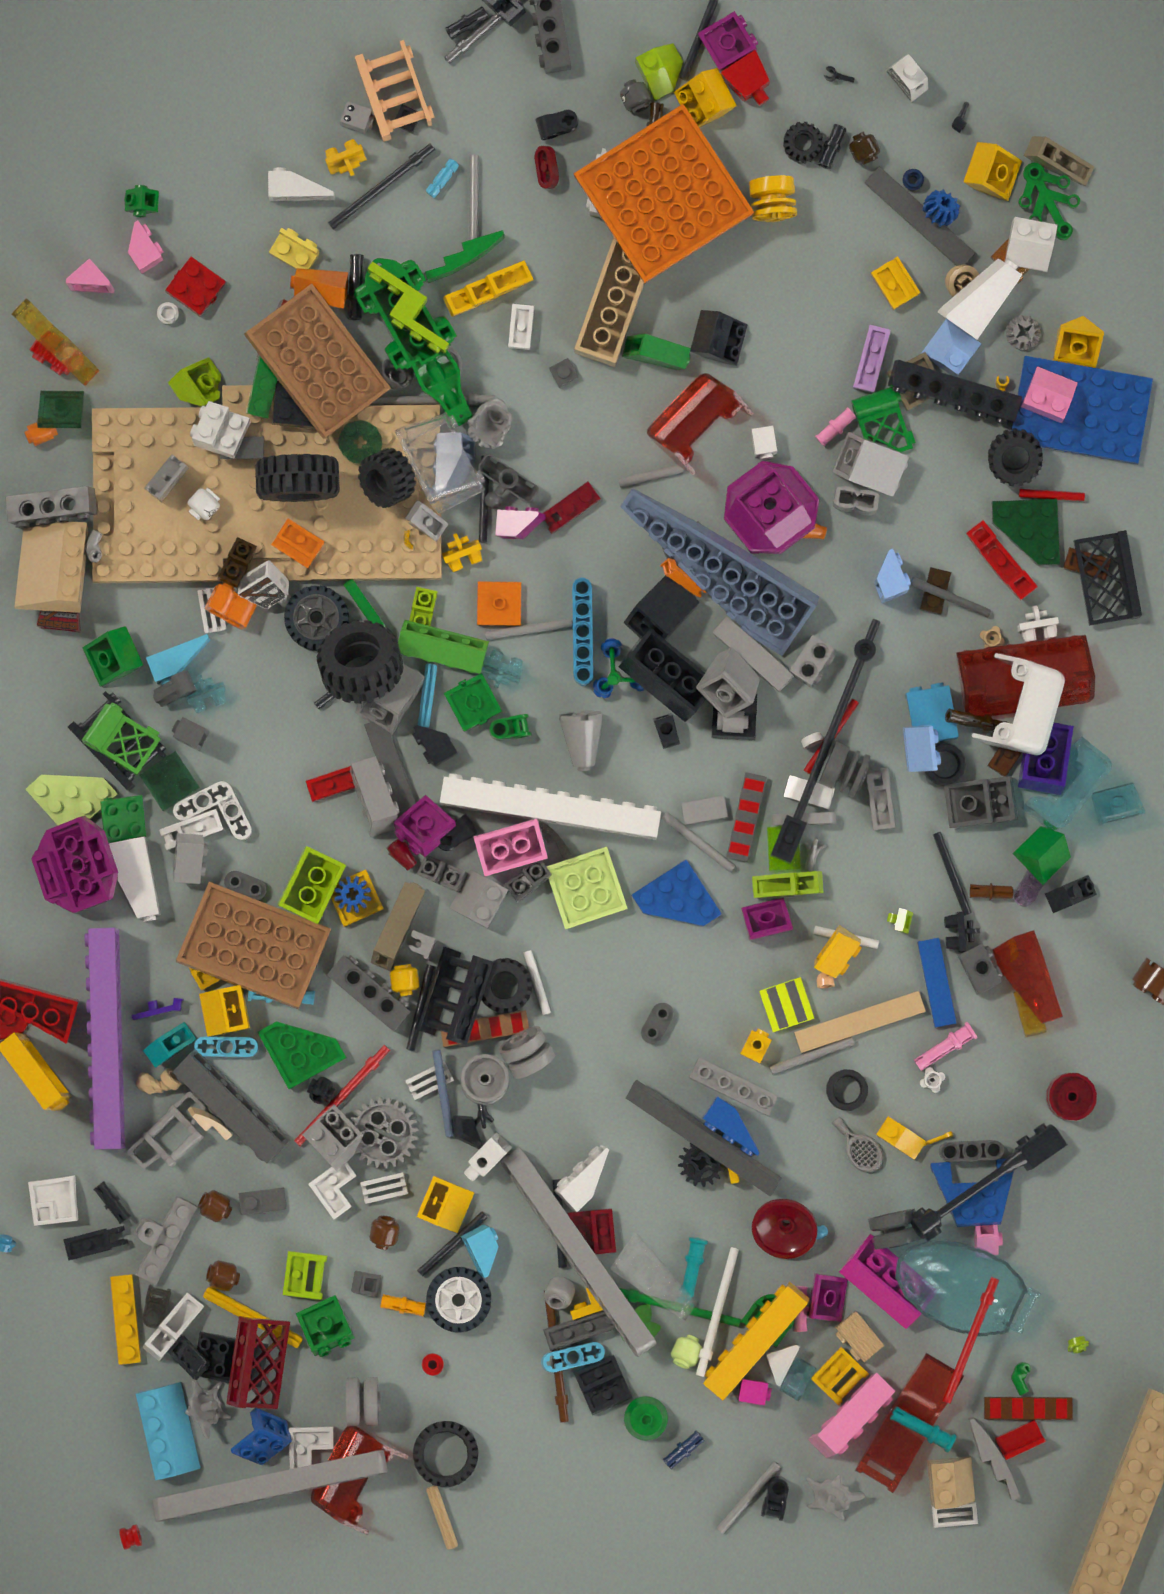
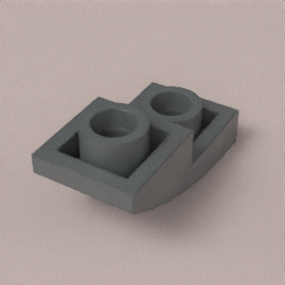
[417,855,468,893]
[504,860,552,903]

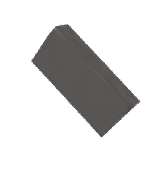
[220,436,264,459]

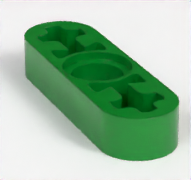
[343,579,386,627]

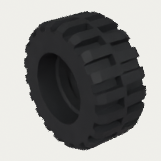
[255,454,340,502]
[316,620,404,704]

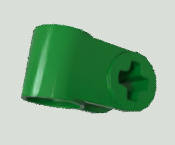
[489,714,532,741]

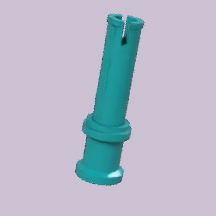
[679,1237,708,1305]
[890,1407,957,1453]

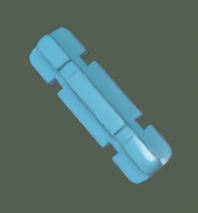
[426,159,459,198]

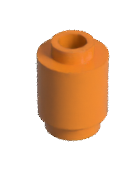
[24,418,58,446]

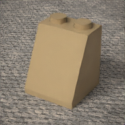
[927,1456,975,1509]

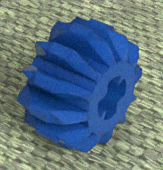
[922,189,960,227]
[334,876,371,913]

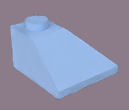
[922,319,981,377]

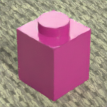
[738,1378,772,1405]

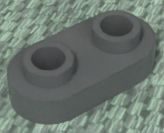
[224,871,267,901]
[641,1003,673,1044]

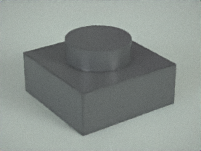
[549,358,578,388]

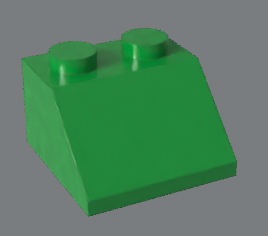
[82,626,143,687]

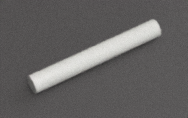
[813,926,879,949]
[523,950,551,1015]

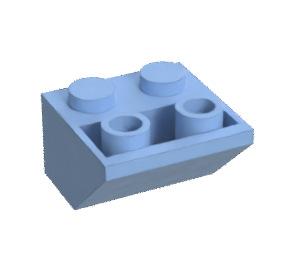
[874,549,911,603]
[903,724,941,772]

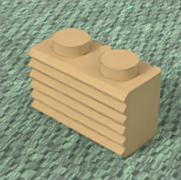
[835,1311,884,1362]

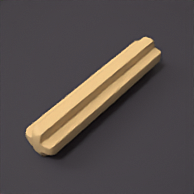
[426,1485,458,1550]

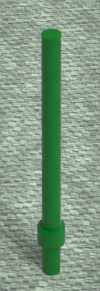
[618,1287,741,1327]

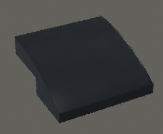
[712,694,757,741]
[573,1355,633,1416]

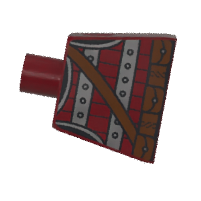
[37,610,81,633]

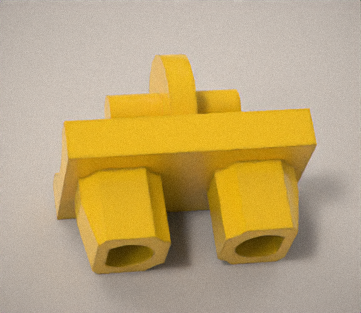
[325,139,367,176]
[442,533,482,572]

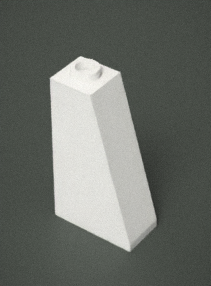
[938,259,1022,339]
[109,837,161,922]

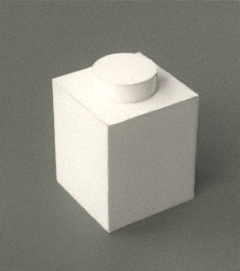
[751,426,777,460]

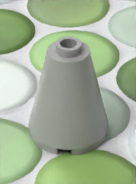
[559,711,603,771]

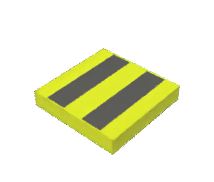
[759,977,815,1032]

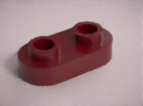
[534,146,559,189]

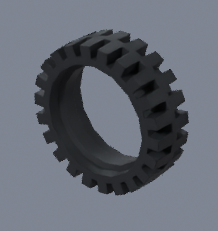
[413,1421,478,1487]

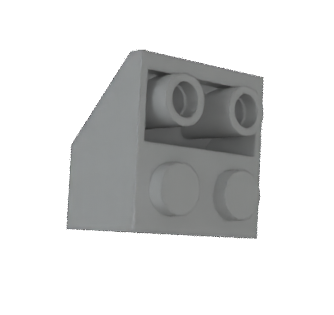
[302,1105,363,1171]

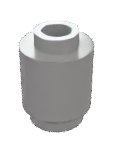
[717,711,748,733]

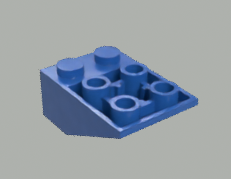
[702,1097,760,1157]

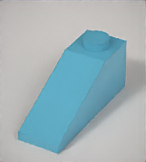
[146,634,210,685]

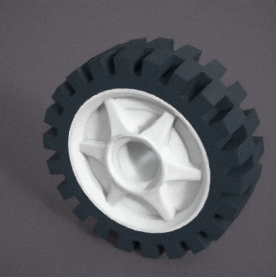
[426,1267,491,1333]

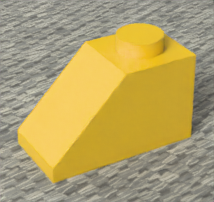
[876,1116,926,1160]

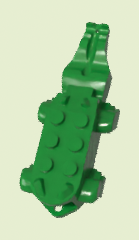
[354,258,473,427]

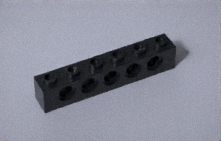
[888,360,1022,425]

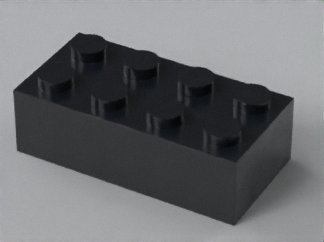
[618,627,706,722]

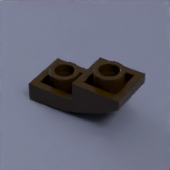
[218,537,257,588]

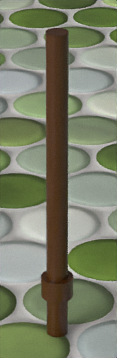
[544,1290,569,1423]

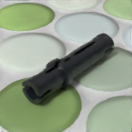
[347,254,364,321]

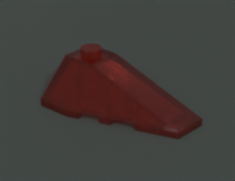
[992,930,1063,1024]

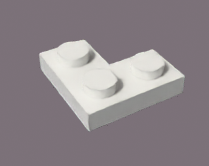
[308,1162,357,1219]
[289,1426,334,1469]

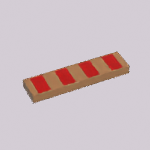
[441,1010,529,1047]

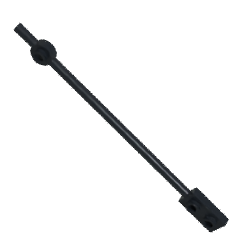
[770,619,881,864]

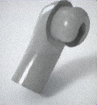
[85,529,103,562]

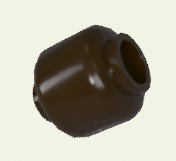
[849,132,880,165]

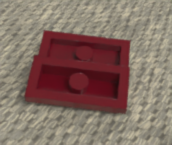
[567,1208,616,1255]

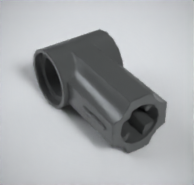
[153,670,197,707]

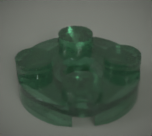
[338,420,382,465]

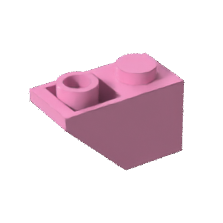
[128,220,164,274]

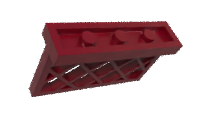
[226,1316,290,1409]

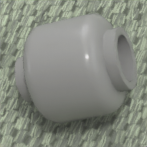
[544,1277,575,1310]

